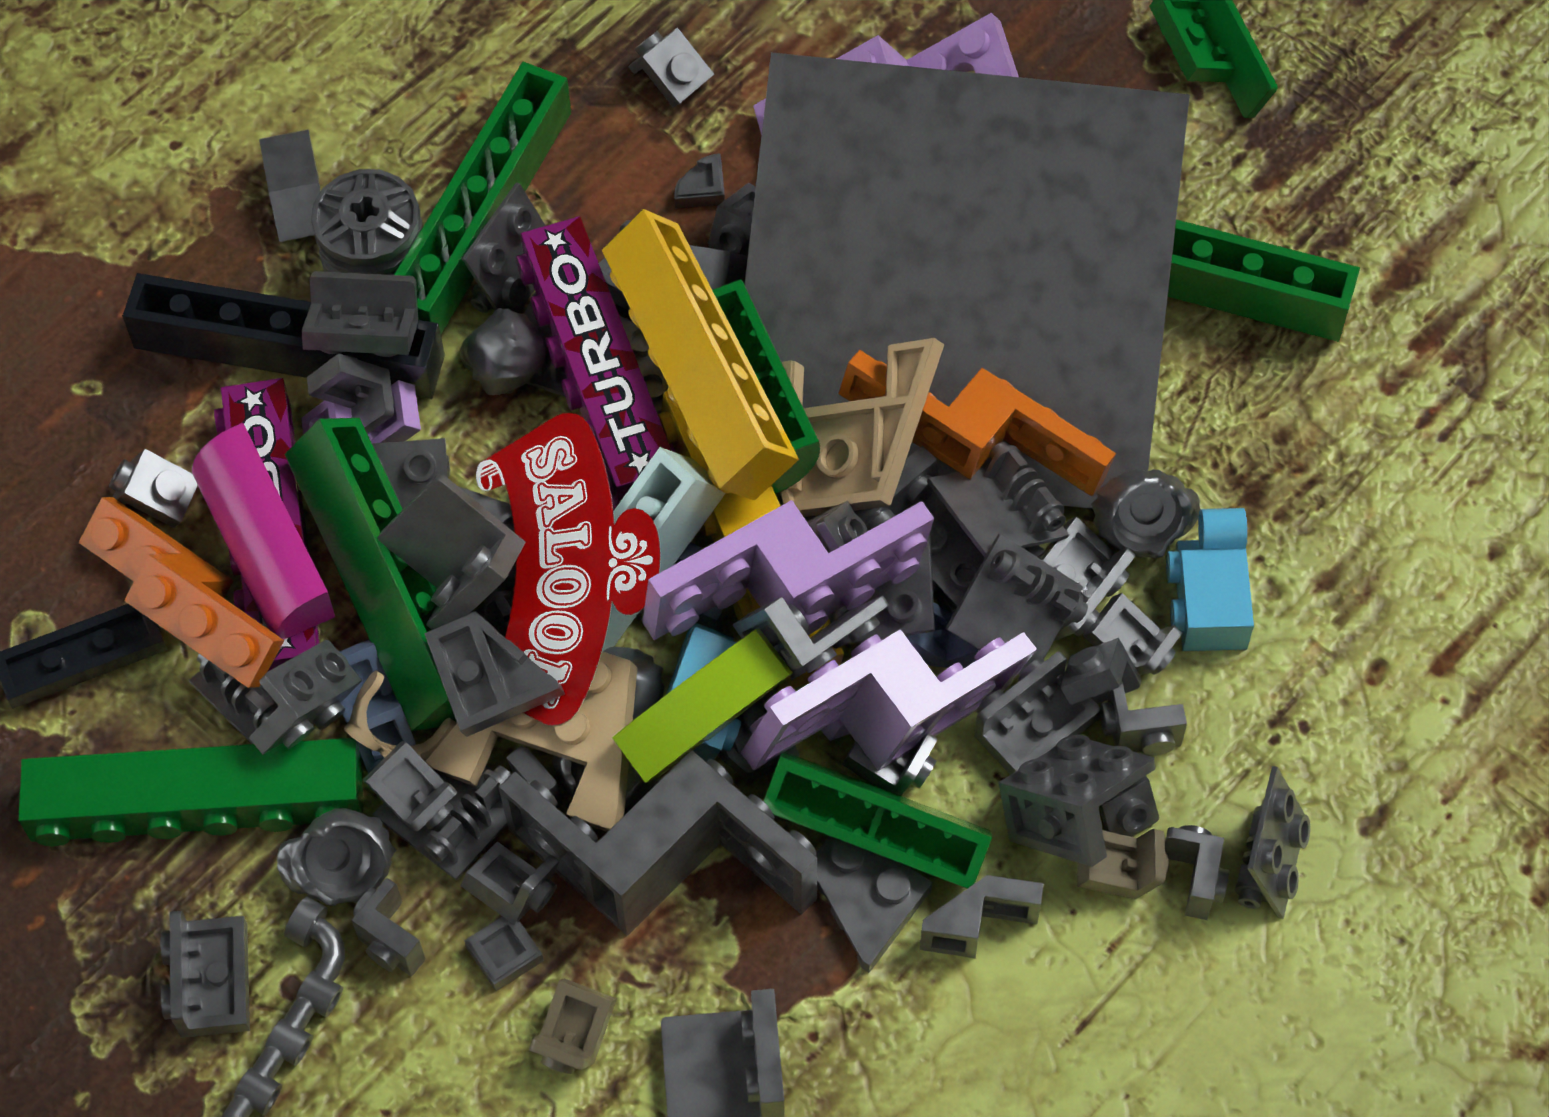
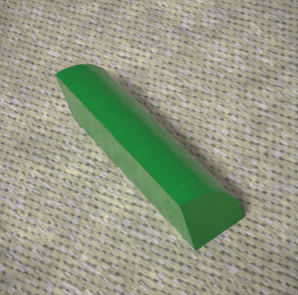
[712,279,820,494]
[763,752,992,889]

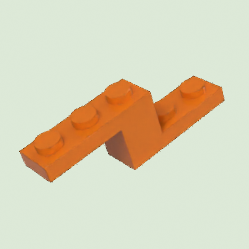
[838,350,1116,497]
[78,497,284,688]

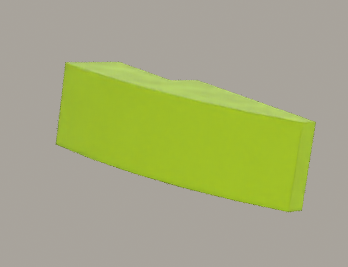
[612,628,793,783]

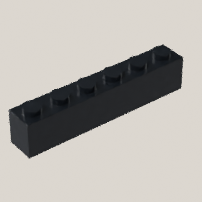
[122,273,445,399]

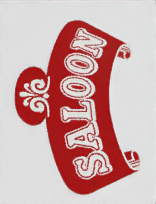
[476,413,661,726]

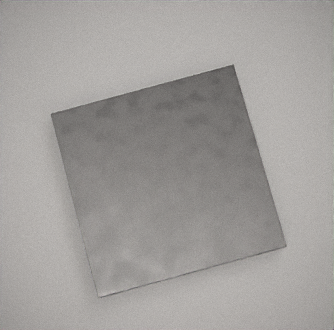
[745,52,1190,509]

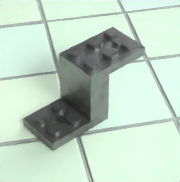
[499,750,817,936]

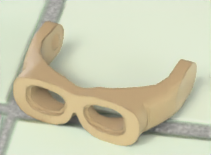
[344,671,457,761]

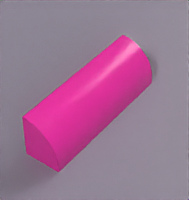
[192,423,335,640]

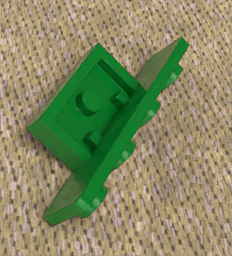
[1149,0,1278,118]

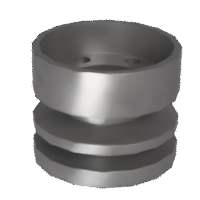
[311,169,423,275]

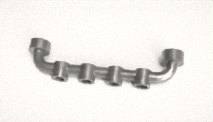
[221,897,345,1117]

